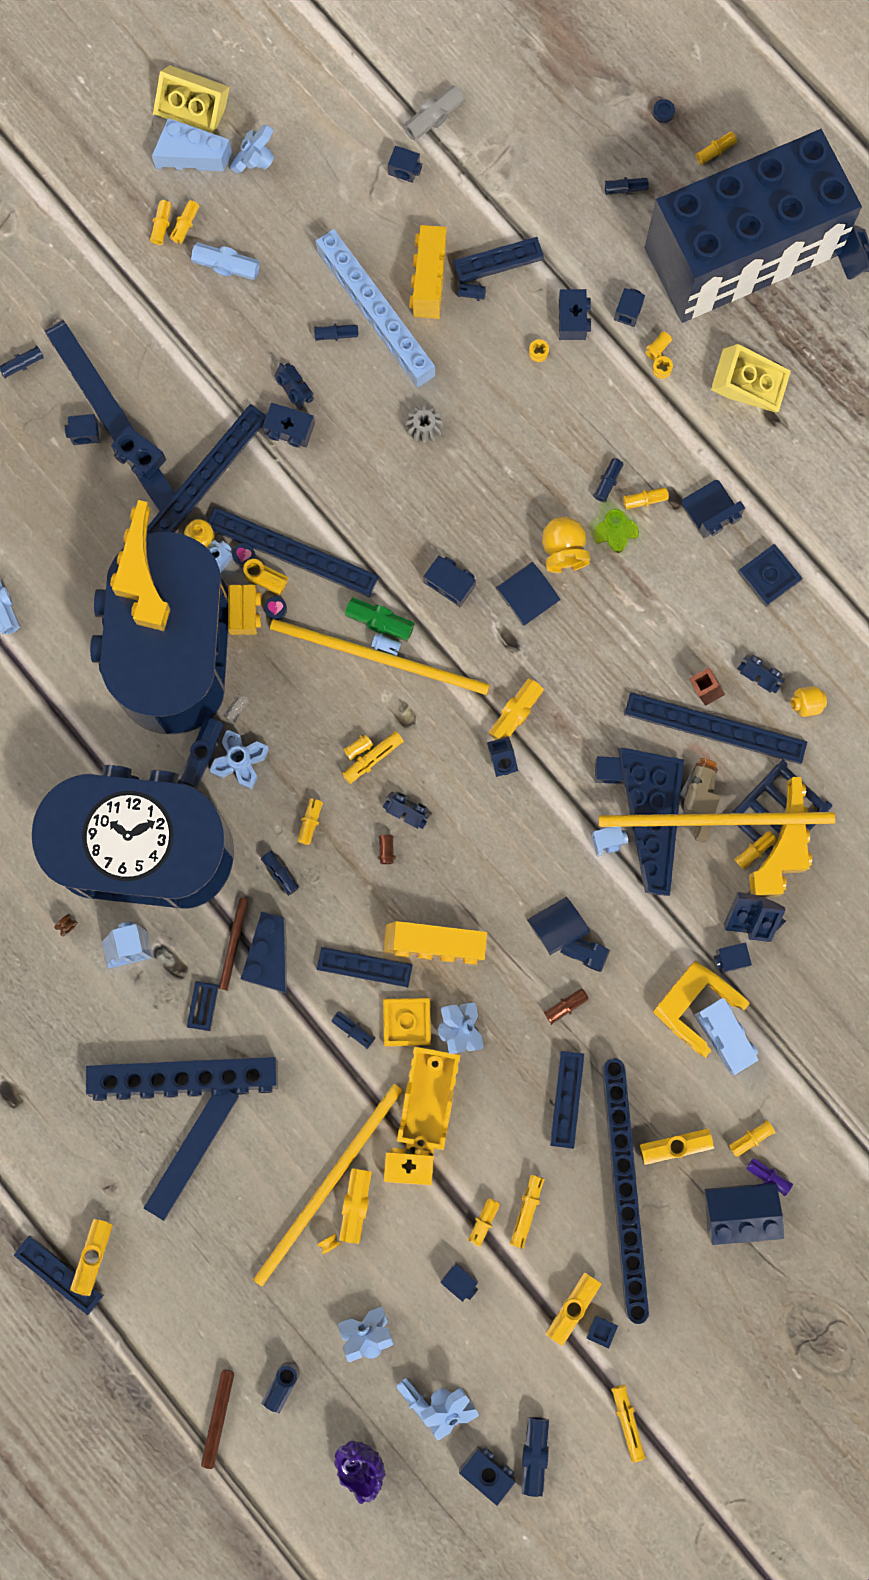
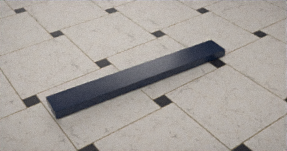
[147,404,267,534]
[207,507,379,598]
[624,692,807,765]

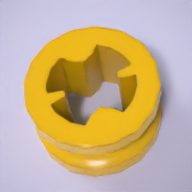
[529,339,549,362]
[652,356,673,379]
[316,1234,341,1255]

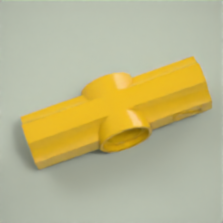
[488,678,544,740]
[639,1128,714,1165]
[339,1168,372,1244]
[70,1219,113,1296]
[545,1272,602,1346]

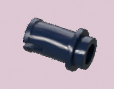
[458,283,486,301]

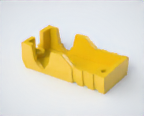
[397,1047,461,1154]

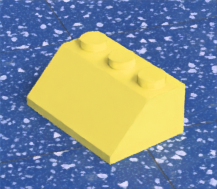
[153,65,230,134]

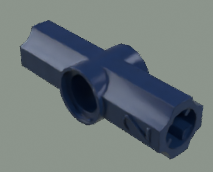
[179,717,224,788]
[521,1417,549,1497]

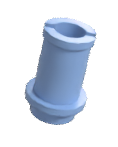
[371,633,402,656]

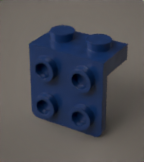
[681,480,745,539]

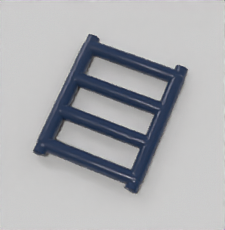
[731,760,833,855]

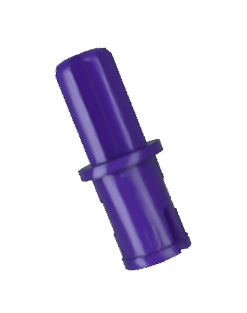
[746,1158,793,1196]

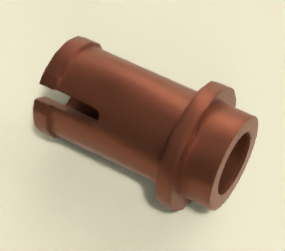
[378,835,396,865]

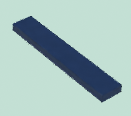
[143,1090,240,1221]

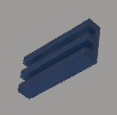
[187,981,219,1032]

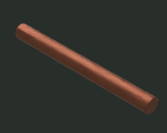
[219,898,248,991]

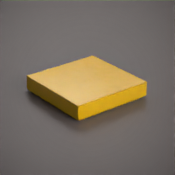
[383,998,431,1046]

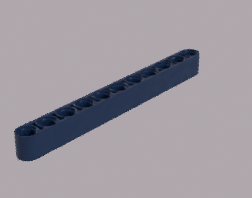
[44,319,189,516]
[602,1058,649,1324]

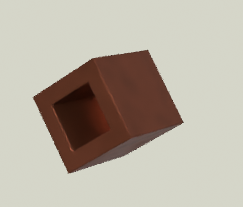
[689,668,725,706]

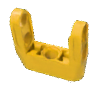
[652,960,750,1058]

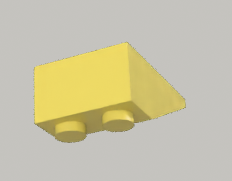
[711,344,791,413]

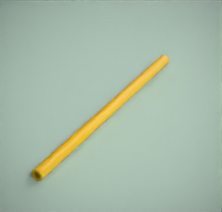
[270,619,490,695]
[599,812,835,827]
[253,1084,403,1287]

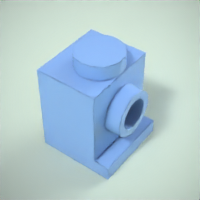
[207,540,233,573]
[591,827,628,857]

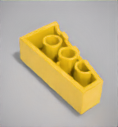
[409,225,447,319]
[383,921,487,965]

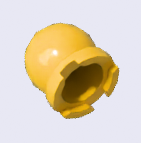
[542,516,591,573]

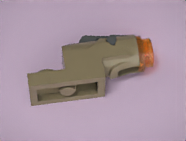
[680,758,721,843]

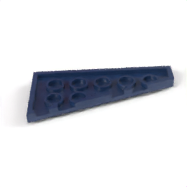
[618,747,684,896]

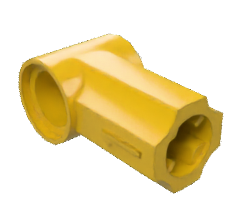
[243,559,289,596]

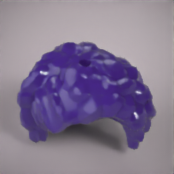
[334,1441,386,1504]

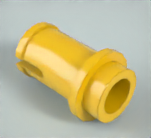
[645,331,672,360]
[343,734,373,761]

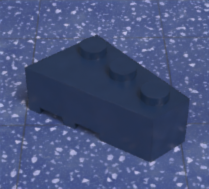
[241,912,288,994]

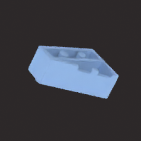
[152,118,232,171]
[102,922,153,969]
[694,998,758,1075]

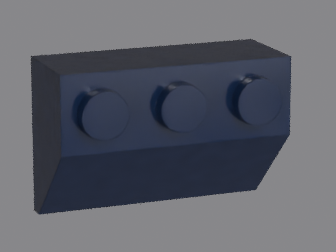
[705,1183,784,1245]

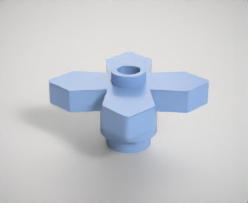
[230,124,274,174]
[210,730,269,789]
[438,1003,484,1054]
[338,1307,394,1362]
[420,1388,479,1440]

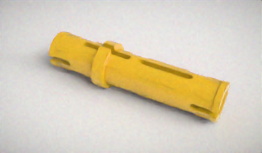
[341,731,404,785]
[509,1174,545,1249]
[611,1384,646,1462]

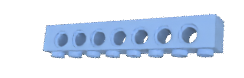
[316,229,435,388]

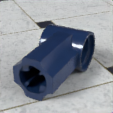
[560,939,610,972]
[261,1362,300,1414]

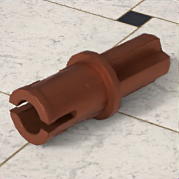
[543,989,589,1025]

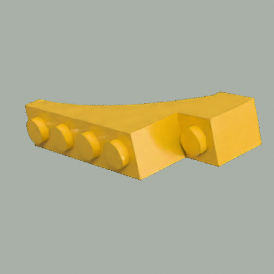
[110,500,170,631]
[749,777,812,897]

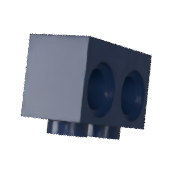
[111,426,166,480]

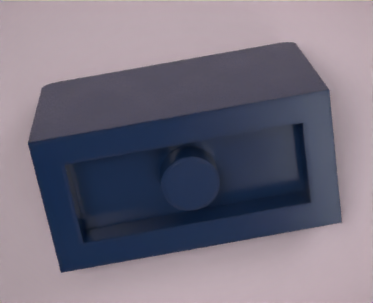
[838,227,869,280]

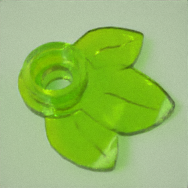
[594,509,639,553]

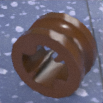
[54,914,78,937]

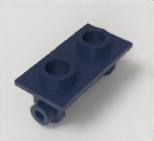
[275,363,314,410]
[737,654,785,694]
[382,792,432,829]

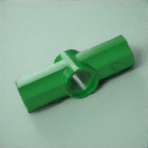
[345,597,415,642]

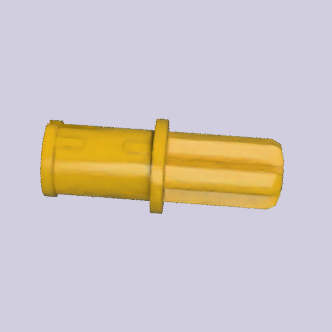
[695,131,737,166]
[150,200,172,245]
[169,200,199,244]
[623,487,669,510]
[298,798,323,845]
[734,831,777,870]
[729,1120,775,1157]
[467,1198,500,1247]

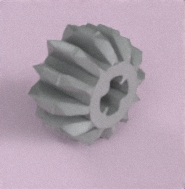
[405,404,443,444]

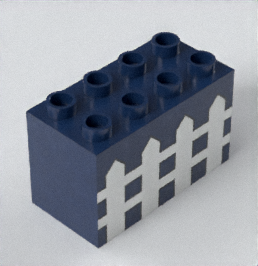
[644,128,862,323]

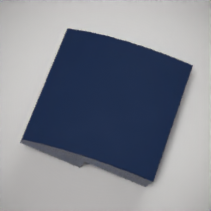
[496,562,561,626]
[724,892,786,942]
[527,897,590,955]

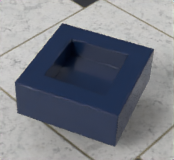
[586,1315,618,1349]

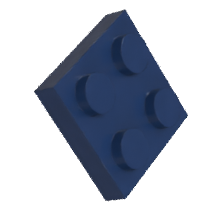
[738,544,803,607]

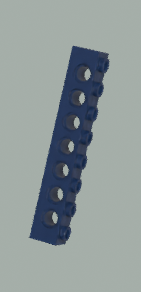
[86,1057,278,1101]

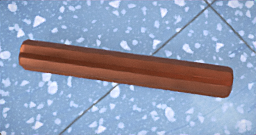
[201,1370,234,1469]

